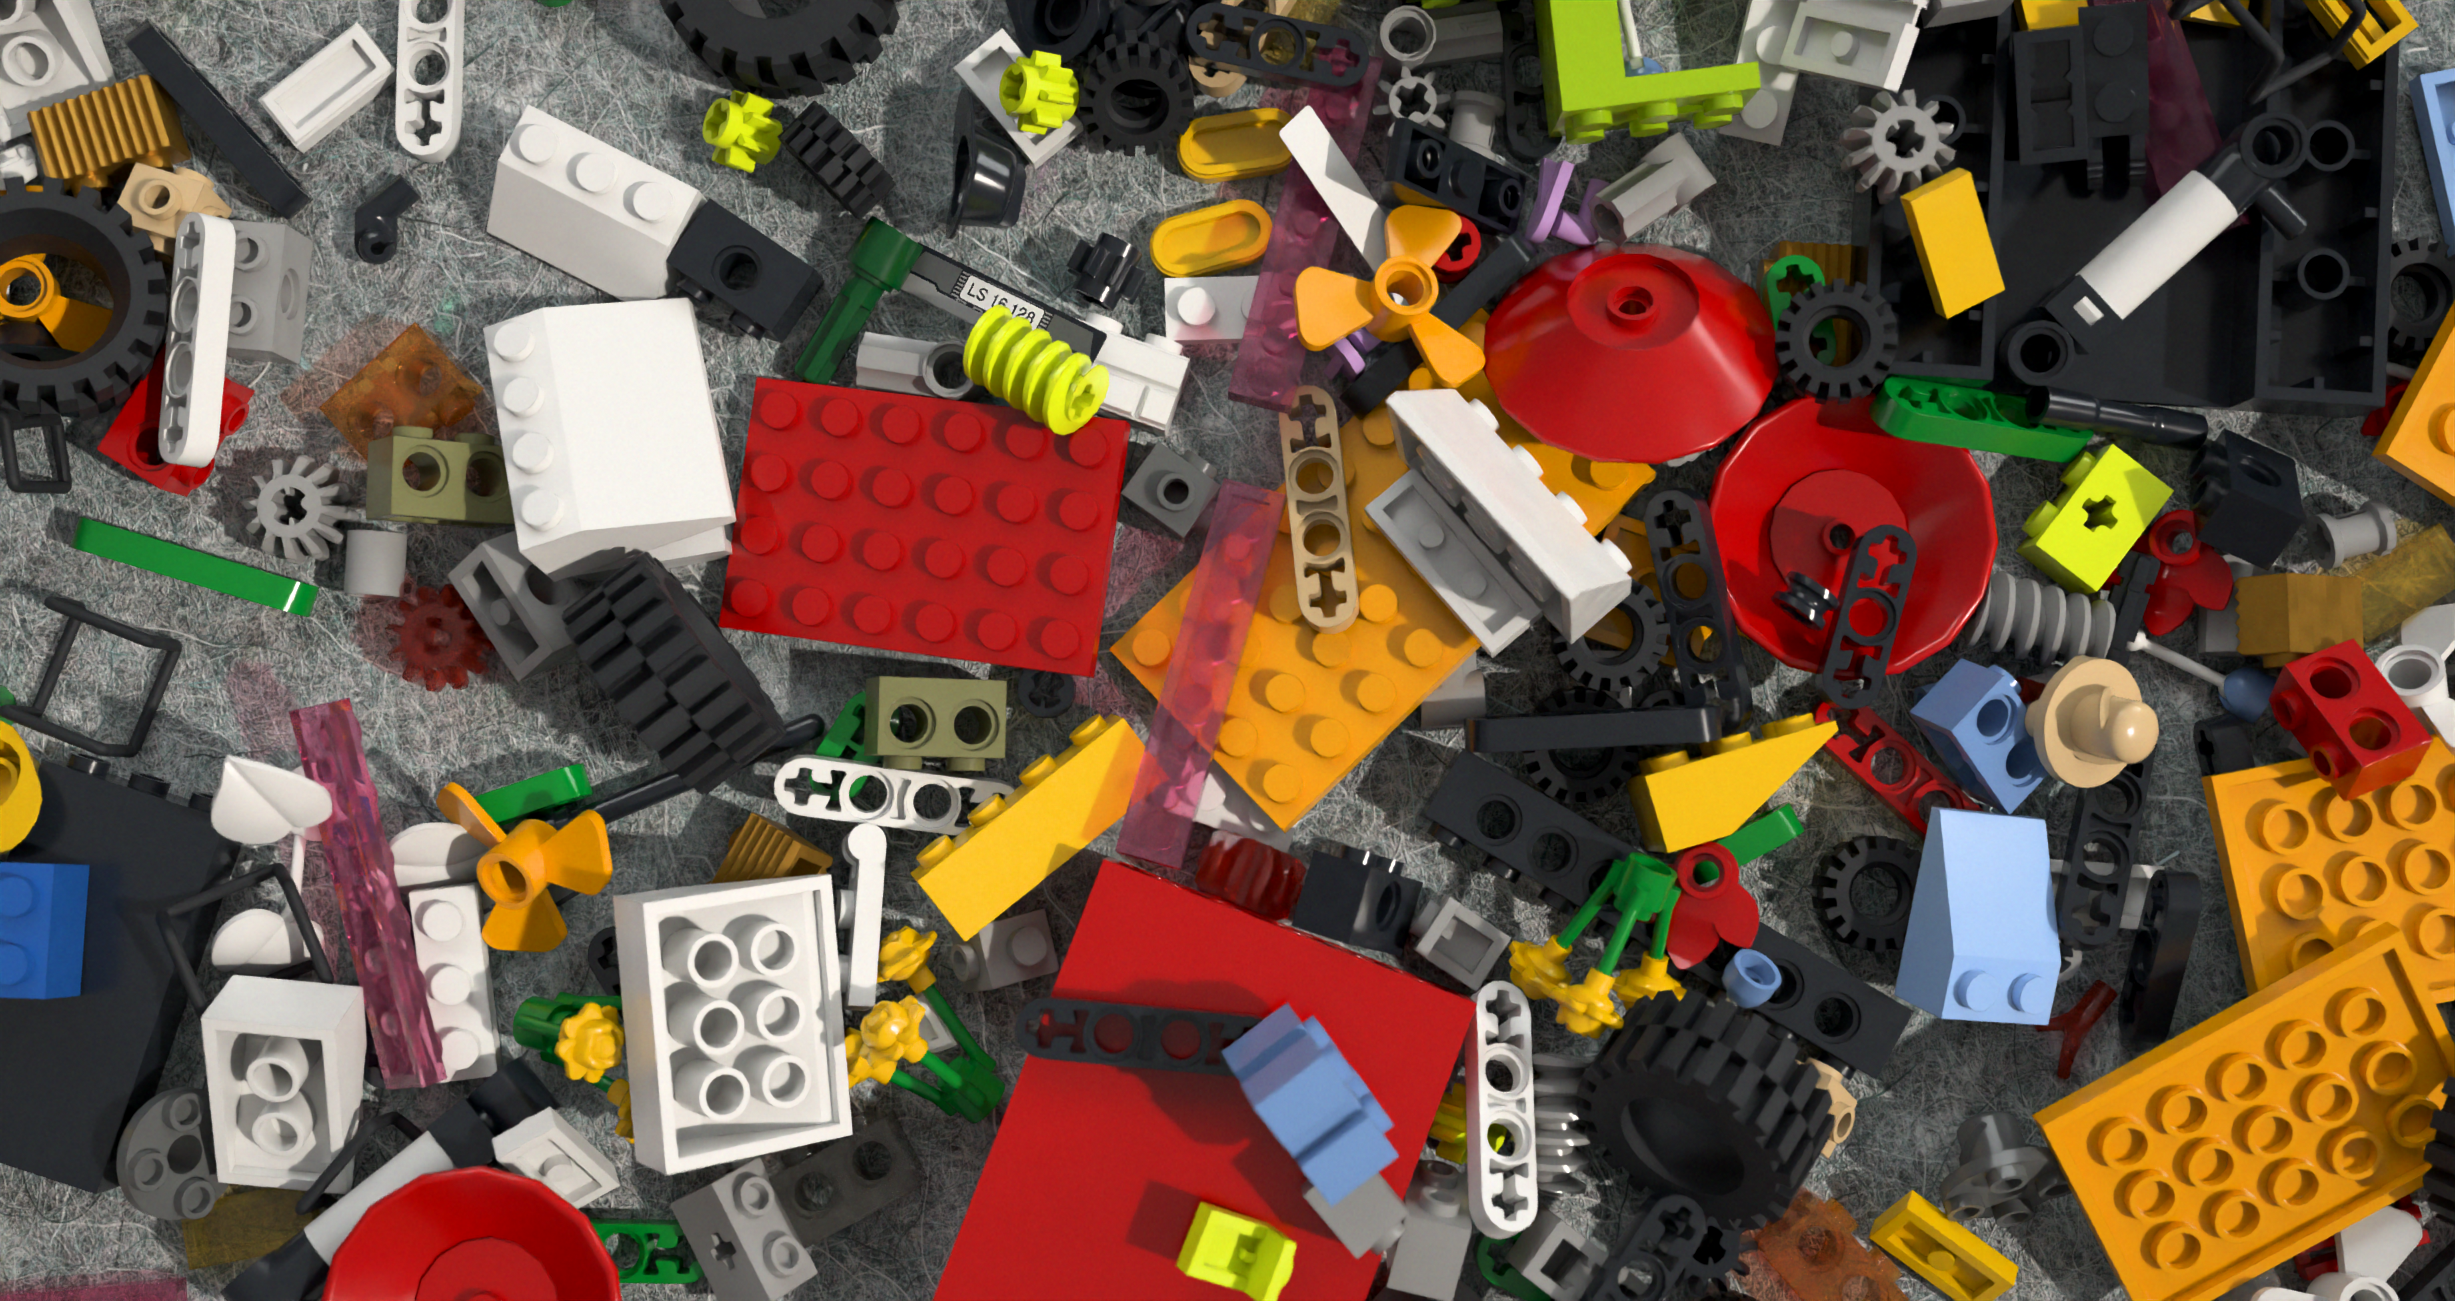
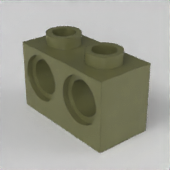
[366,426,515,529]
[864,676,1007,771]

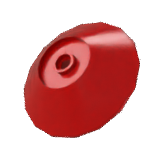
[1482,242,1779,464]
[1707,390,1998,681]
[321,1165,622,1301]

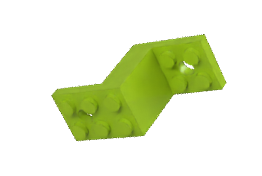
[1406,0,1761,145]

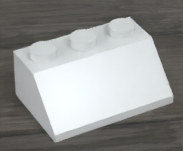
[486,104,707,302]

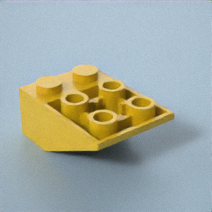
[1626,713,1838,853]

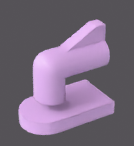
[1525,158,1610,248]
[1323,327,1389,384]

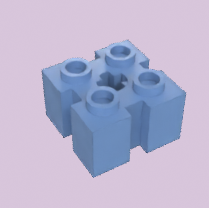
[1222,1003,1399,1207]

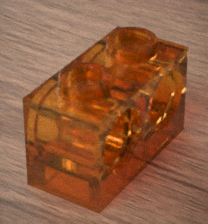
[319,322,484,469]
[1753,1191,1909,1301]

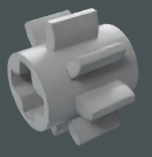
[1371,66,1451,144]

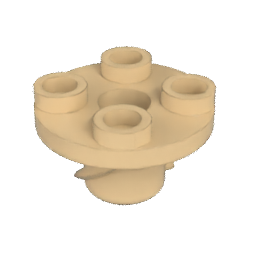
[2025,655,2159,788]

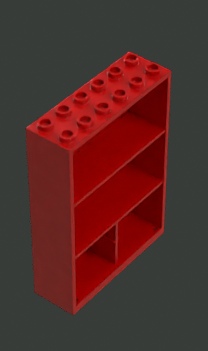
[932,856,1477,1301]

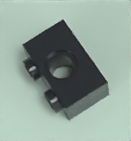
[666,198,825,343]
[2186,428,2305,571]
[1291,844,1423,956]

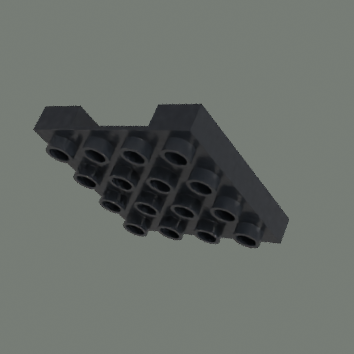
[1850,0,2401,418]

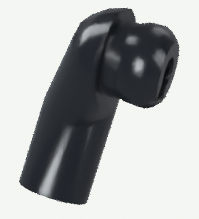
[354,174,422,265]

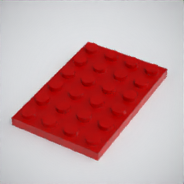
[718,377,1131,678]

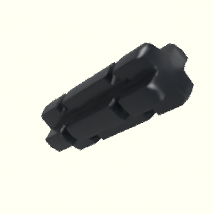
[2105,550,2161,668]

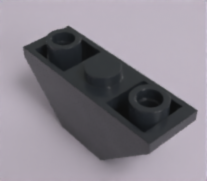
[1378,117,1527,238]

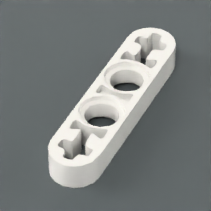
[395,0,465,163]
[158,212,236,468]
[774,754,1016,836]
[1464,981,1538,1239]

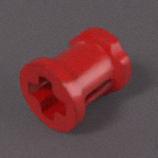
[1431,215,1481,284]

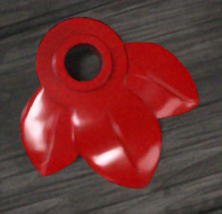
[2101,510,2234,636]
[1636,841,1760,970]

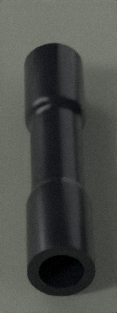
[2025,385,2208,451]

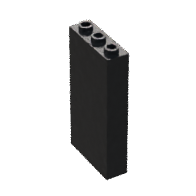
[0,752,242,1194]

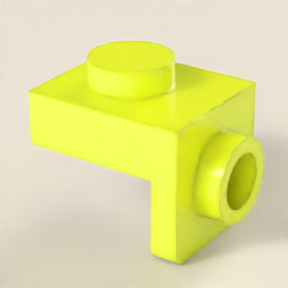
[1176,1202,1296,1301]

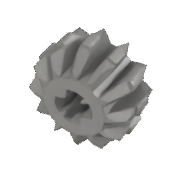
[1839,89,1956,204]
[241,455,360,565]

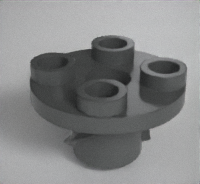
[116,1087,230,1220]
[1939,1111,2072,1227]

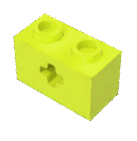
[2016,444,2174,595]

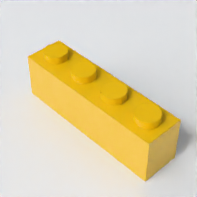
[910,713,1170,942]

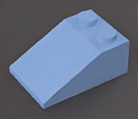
[1894,806,2061,1025]

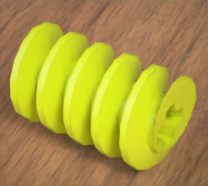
[963,304,1109,435]

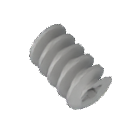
[1965,571,2116,668]
[1510,1052,1594,1194]

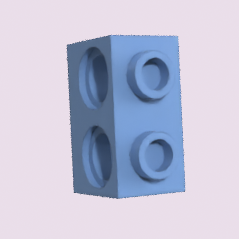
[1909,658,2049,815]

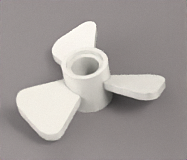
[2375,603,2455,756]
[2250,1206,2422,1301]

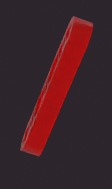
[1810,694,1985,842]

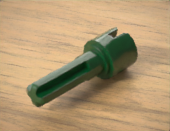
[794,215,923,385]

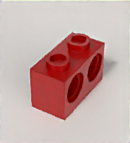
[97,341,255,497]
[2268,638,2433,802]

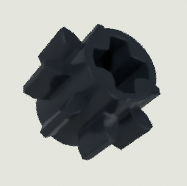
[1066,232,1147,312]

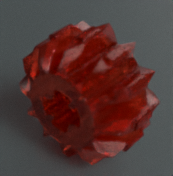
[385,584,498,692]
[1194,830,1307,921]

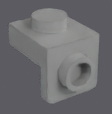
[1408,894,1511,992]
[950,908,1060,993]

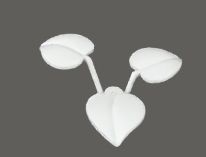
[211,755,490,975]

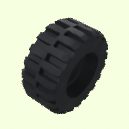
[659,0,903,100]

